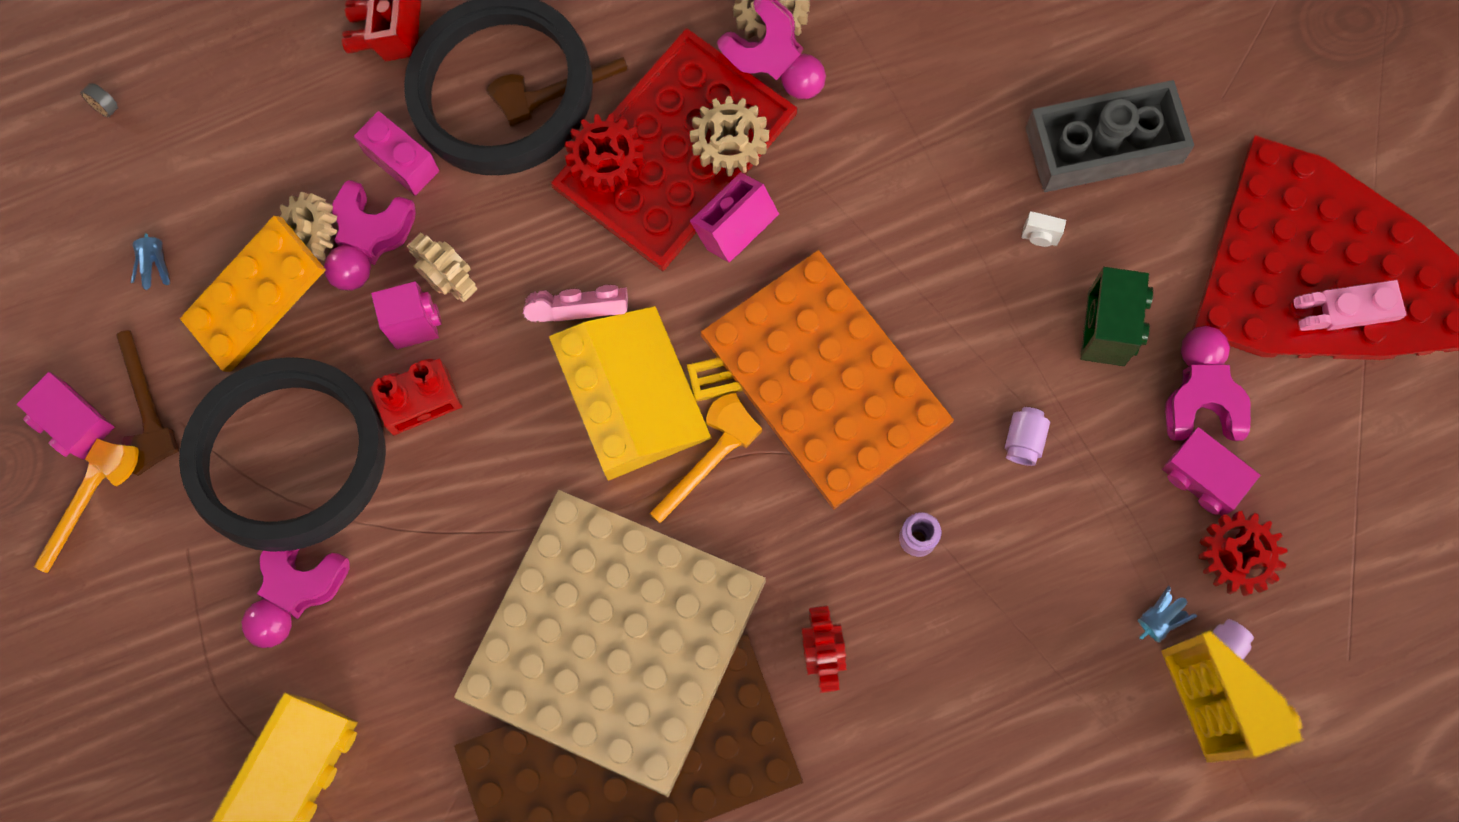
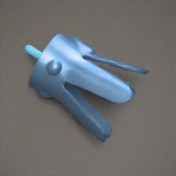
[130,233,170,290]
[1138,586,1197,643]

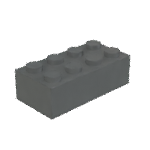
[1025,80,1195,193]

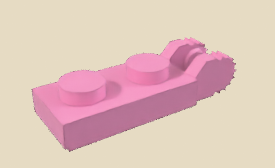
[1293,280,1406,331]
[523,285,628,323]

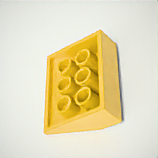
[549,306,711,481]
[1161,631,1303,763]
[212,693,358,822]

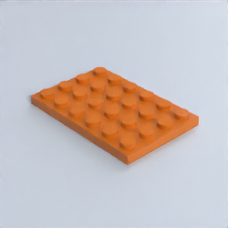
[701,250,954,510]

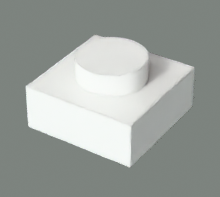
[1021,211,1066,247]

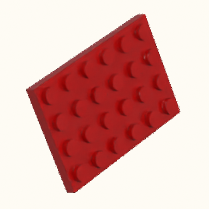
[551,28,797,272]

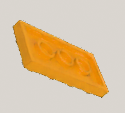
[180,215,326,372]

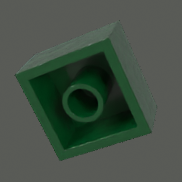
[1080,266,1154,367]

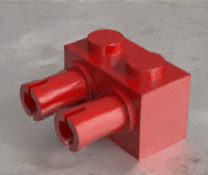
[342,0,421,61]
[370,358,462,436]

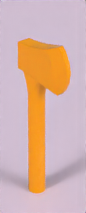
[649,393,762,524]
[33,438,139,573]

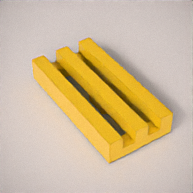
[687,358,743,402]

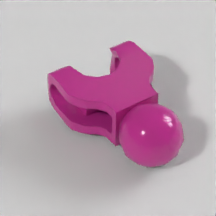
[717,0,826,100]
[324,180,416,291]
[1165,326,1251,441]
[241,549,350,648]

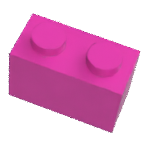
[354,111,439,196]
[690,173,779,263]
[371,281,442,349]
[16,372,115,460]
[1162,427,1261,516]

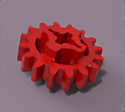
[565,114,644,193]
[1198,511,1288,596]
[801,605,847,693]

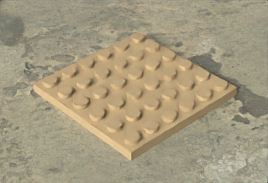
[454,490,766,797]

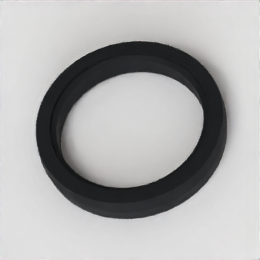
[404,0,593,176]
[179,357,386,551]

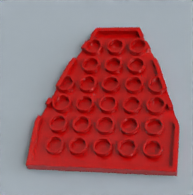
[1192,135,1459,360]

